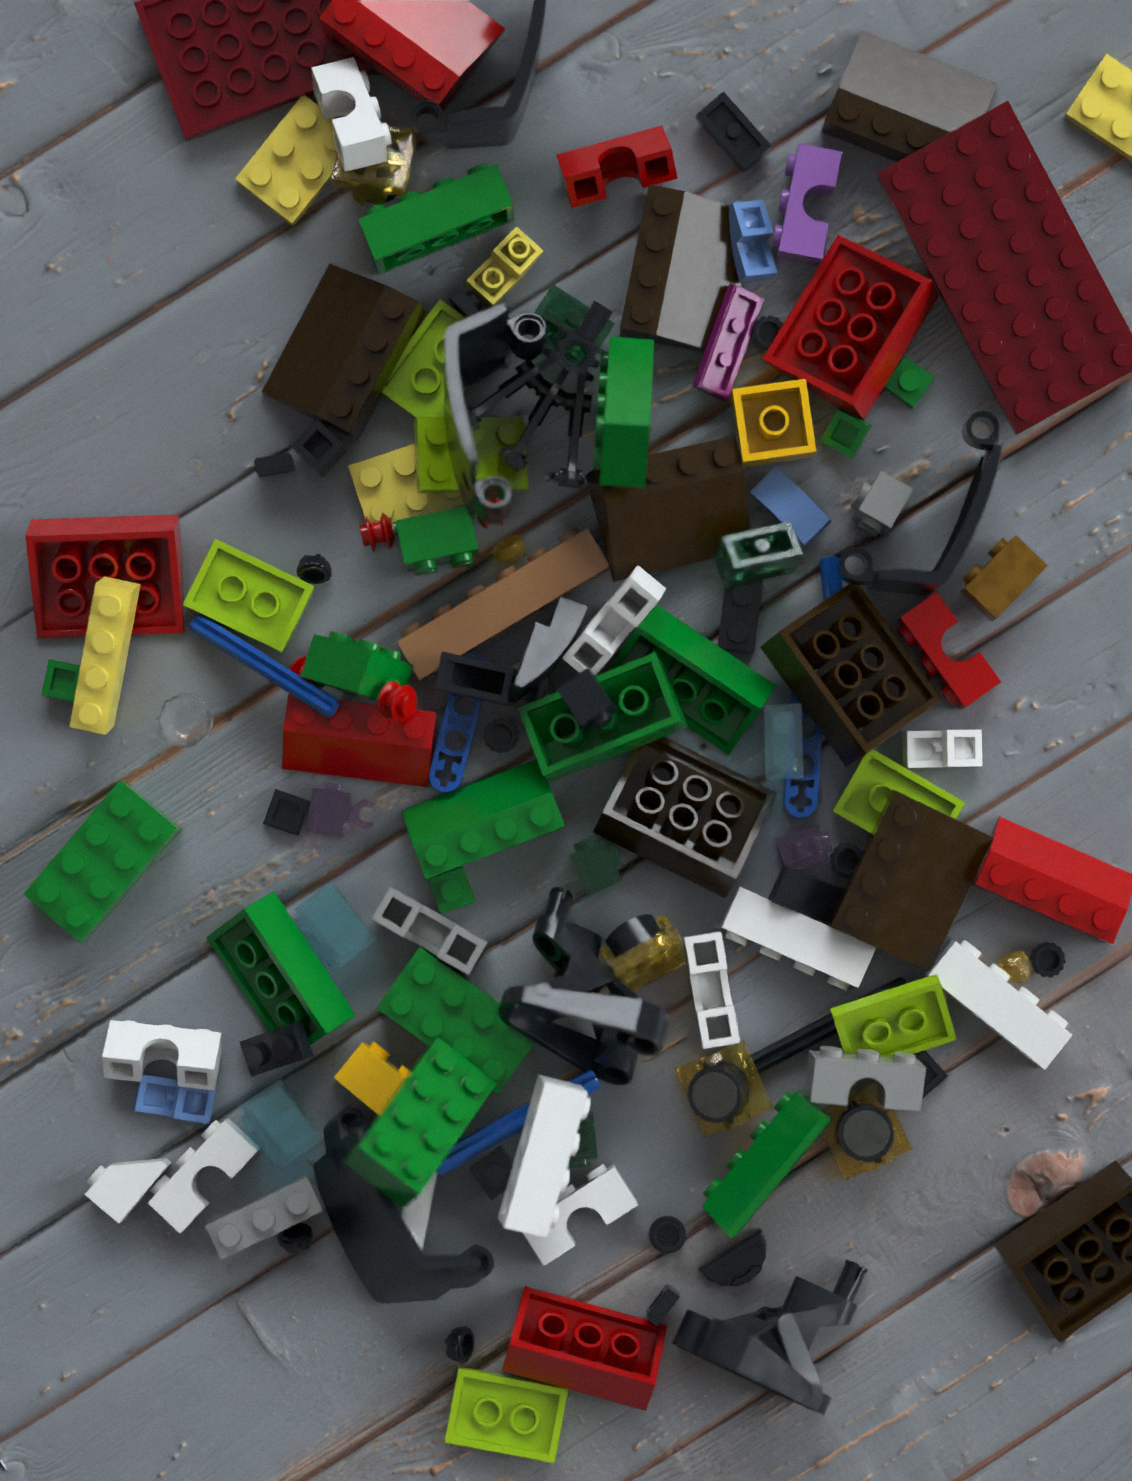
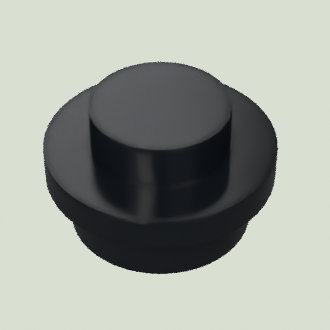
[649,1215,686,1253]

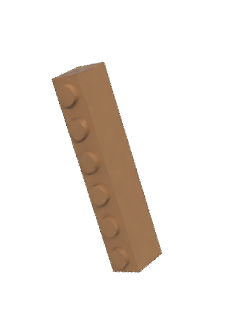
[397,528,610,682]

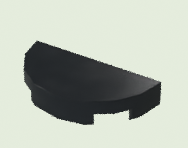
[698,1229,767,1287]

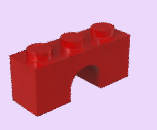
[556,125,678,208]
[896,592,1001,710]

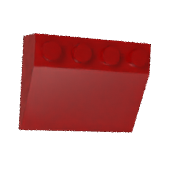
[319,0,505,111]
[762,235,939,420]
[25,514,184,638]

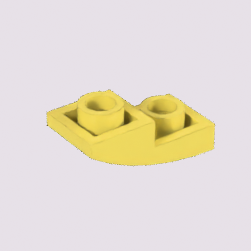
[464,226,544,308]

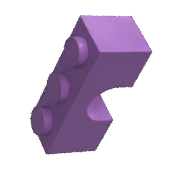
[771,143,842,266]

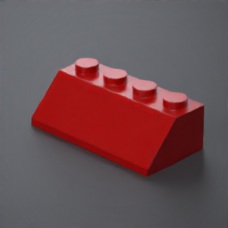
[282,694,437,787]
[971,817,1132,944]
[502,1286,668,1411]

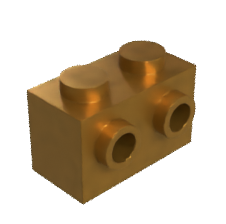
[960,535,1048,622]

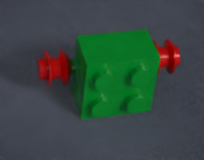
[360,497,509,576]
[289,631,417,722]

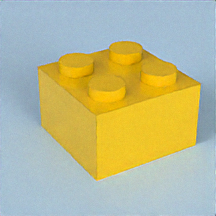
[730,379,816,468]

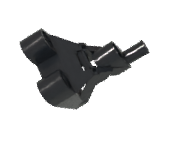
[498,887,670,1085]
[672,1259,868,1415]

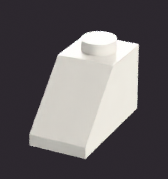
[85,1158,172,1223]

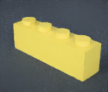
[69,576,141,735]

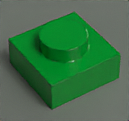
[883,356,935,409]
[820,408,872,459]
[41,659,81,702]
[428,867,476,914]

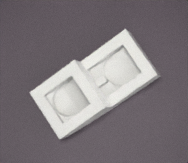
[902,730,983,768]

